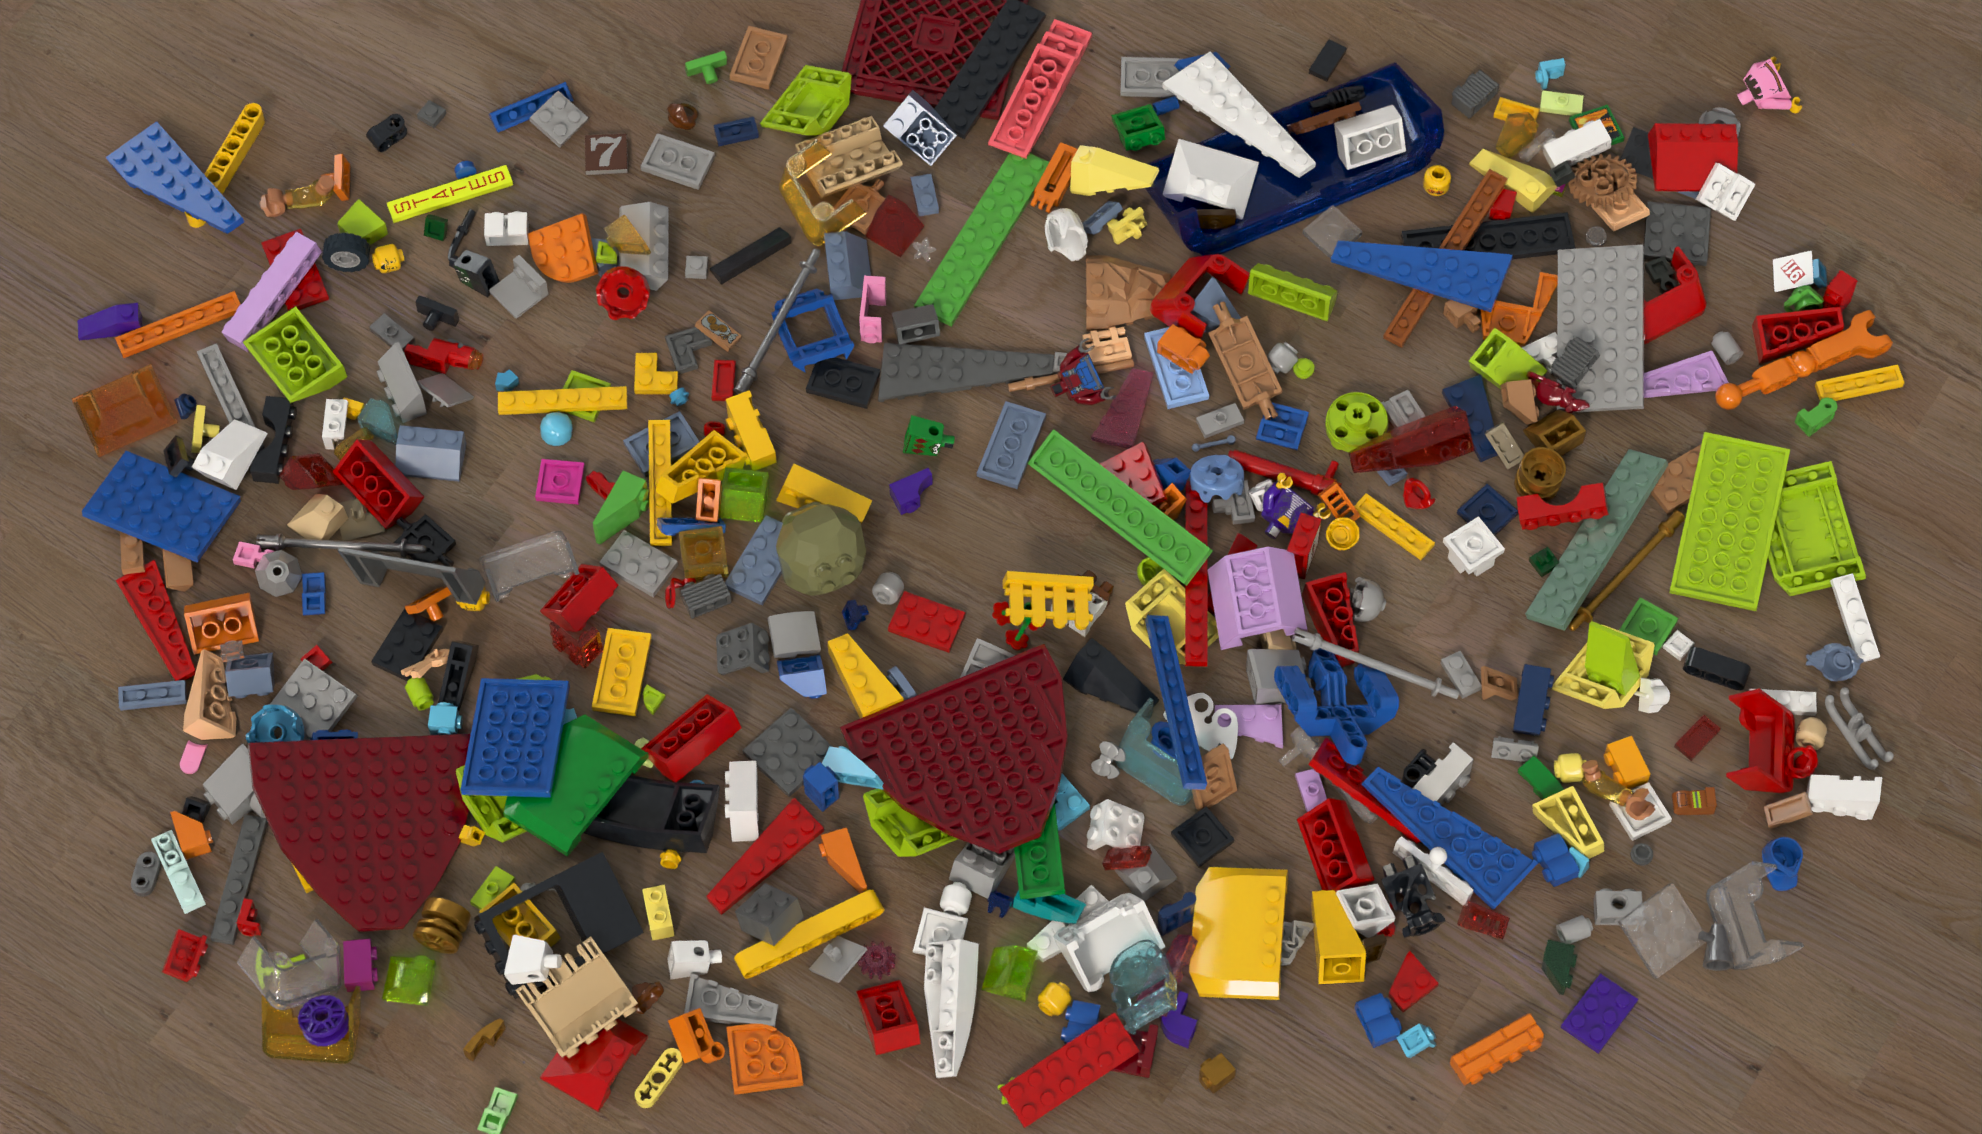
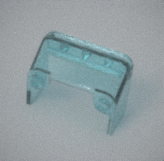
[1115,698,1221,806]

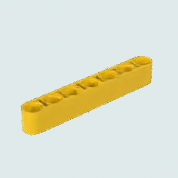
[185,103,265,228]
[734,890,884,979]

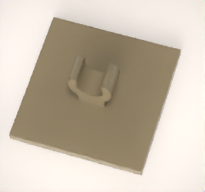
[339,499,386,541]

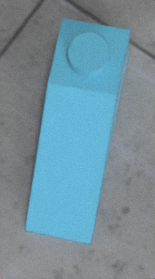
[822,746,884,789]

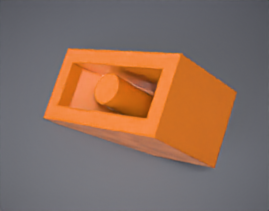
[696,477,723,522]
[170,811,213,860]

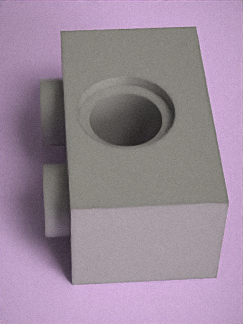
[1593,889,1643,925]

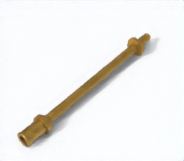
[1569,510,1685,631]

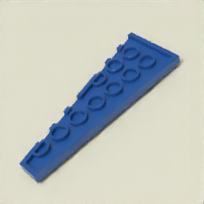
[1362,767,1538,910]

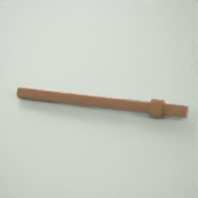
[1008,359,1134,392]

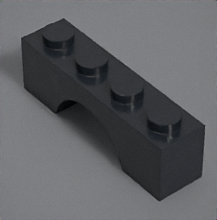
[250,396,297,484]

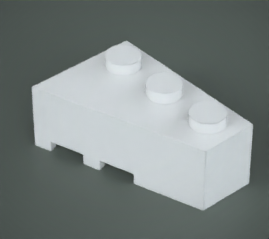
[1806,775,1882,820]

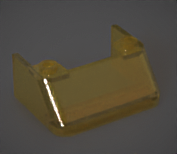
[779,139,866,245]
[261,979,361,1064]

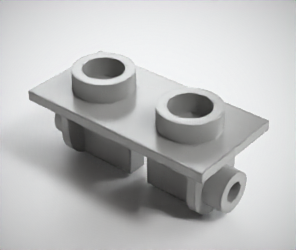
[1491,736,1539,762]

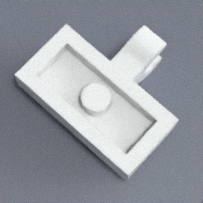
[1522,332,1557,374]

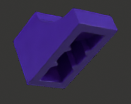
[889,468,932,515]

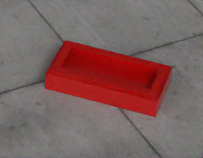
[711,360,736,401]

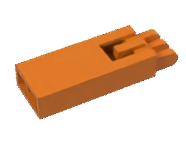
[1030,142,1078,213]

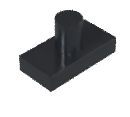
[415,295,459,331]
[163,435,196,477]

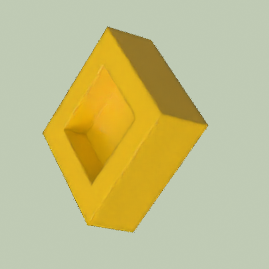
[343,397,366,421]

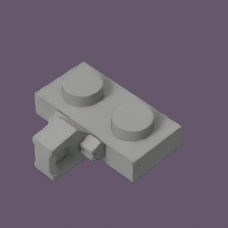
[1212,480,1255,525]

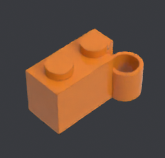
[1157,324,1210,374]
[668,1008,725,1063]

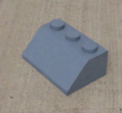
[824,231,871,300]
[395,425,467,482]

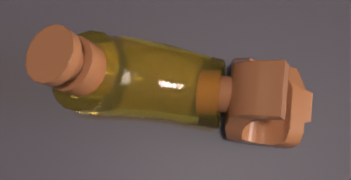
[260,175,334,217]
[1582,760,1656,820]

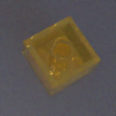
[679,526,729,581]

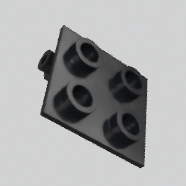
[1620,127,1653,179]

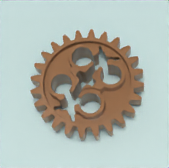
[1568,154,1637,208]

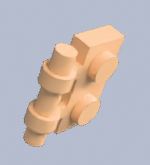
[1082,326,1132,366]

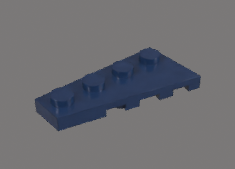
[1442,374,1498,462]

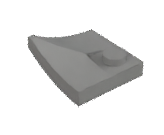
[960,638,1015,678]

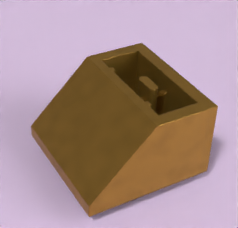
[1523,409,1586,456]

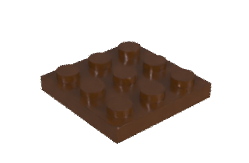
[1286,102,1361,135]

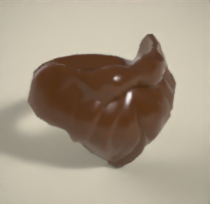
[667,103,698,130]
[632,981,664,1014]

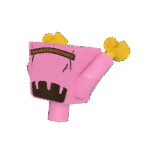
[1737,57,1803,113]

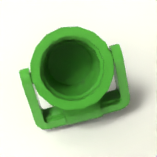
[1784,285,1824,312]

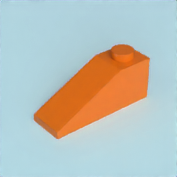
[818,827,867,894]

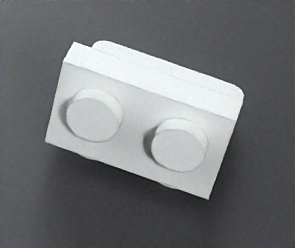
[1087,799,1144,855]

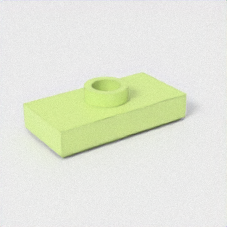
[1540,90,1584,116]

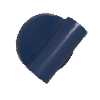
[174,394,197,420]

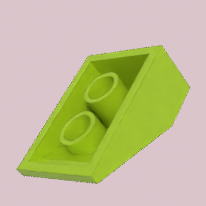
[1585,621,1640,696]

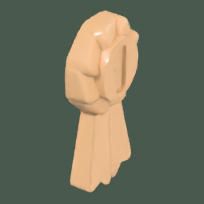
[401,649,450,678]

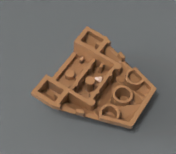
[1086,255,1171,331]

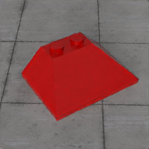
[540,1018,648,1112]

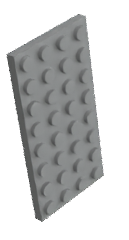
[1557,244,1644,413]

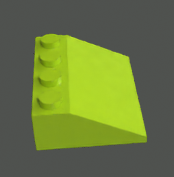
[243,307,347,403]

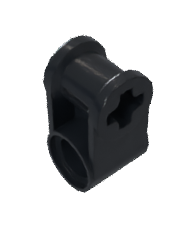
[366,114,407,152]
[1401,749,1437,788]

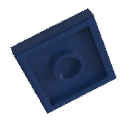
[1457,484,1518,536]

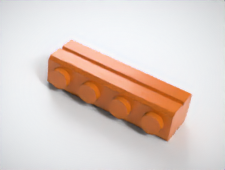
[1450,1013,1544,1085]

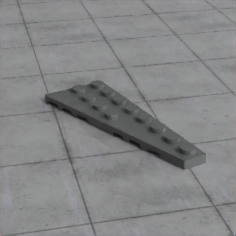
[878,343,1054,402]

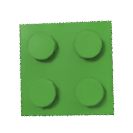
[1619,598,1679,656]

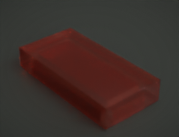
[1674,715,1721,761]

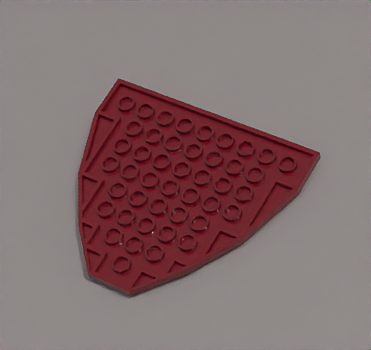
[840,644,1068,854]
[248,734,471,932]

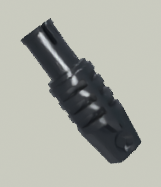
[1308,85,1365,114]

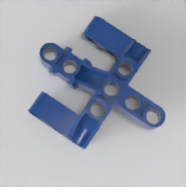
[1274,648,1399,765]

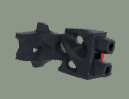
[1381,855,1446,938]

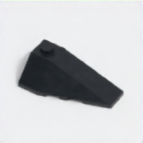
[1063,638,1159,716]

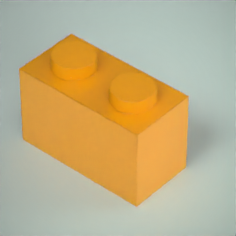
[1604,736,1650,792]

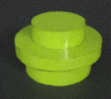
[1293,358,1315,379]

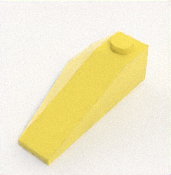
[1070,145,1159,196]
[1469,149,1557,214]

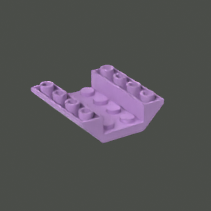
[1208,547,1308,650]

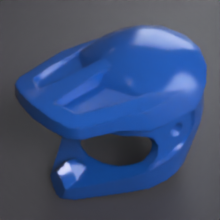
[1762,837,1803,891]

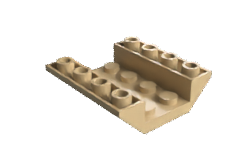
[795,116,903,198]

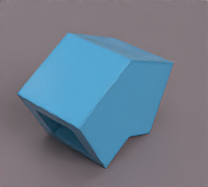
[495,369,519,392]

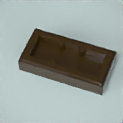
[1192,209,1236,229]
[1362,934,1387,964]

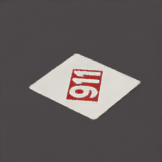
[1773,251,1814,292]

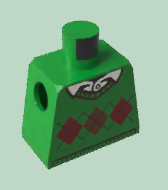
[903,415,955,456]

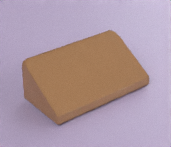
[162,549,194,592]

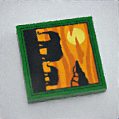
[1569,105,1624,145]

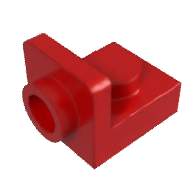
[236,898,262,936]

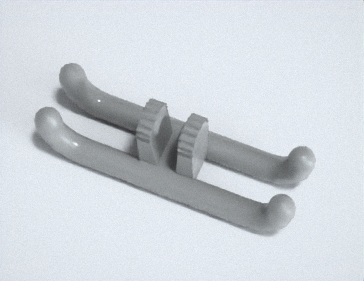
[1825,687,1894,770]

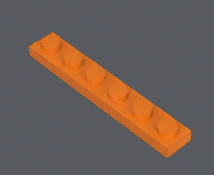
[115,291,241,358]

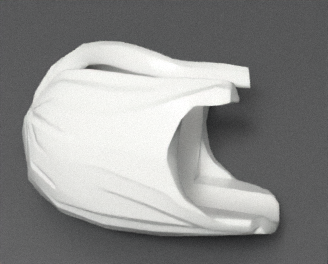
[1045,208,1088,262]

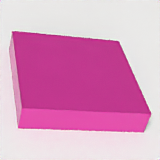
[535,459,585,505]

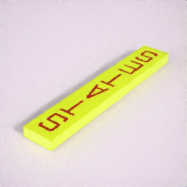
[387,165,513,223]

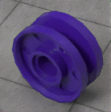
[298,995,350,1046]

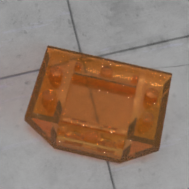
[71,364,178,458]

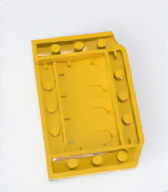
[1189,867,1288,1000]

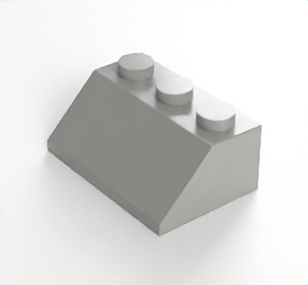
[376,342,427,423]

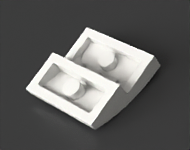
[1695,163,1755,221]

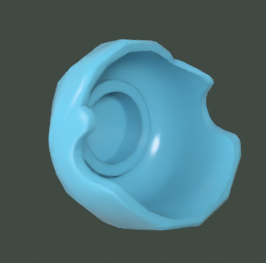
[540,412,573,446]

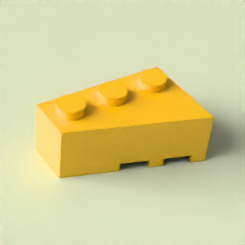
[725,390,777,472]

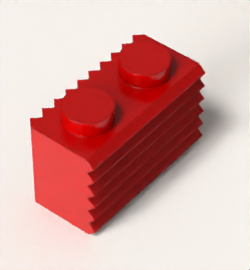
[1822,270,1858,312]

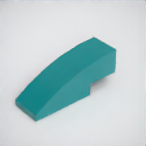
[1013,890,1086,923]

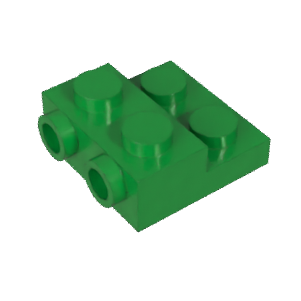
[1111,104,1165,151]

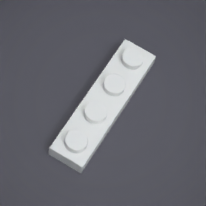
[1830,573,1880,662]

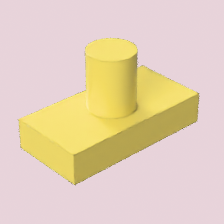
[191,405,220,453]

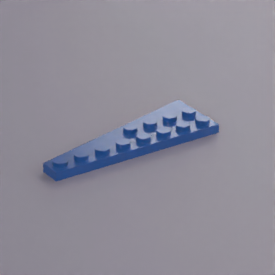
[1331,240,1513,312]

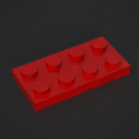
[261,229,329,311]

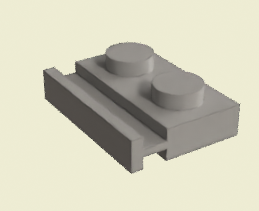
[1381,390,1430,440]

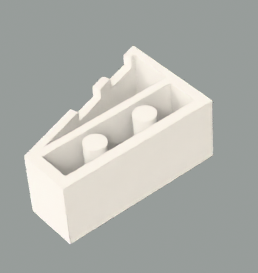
[725,761,759,842]

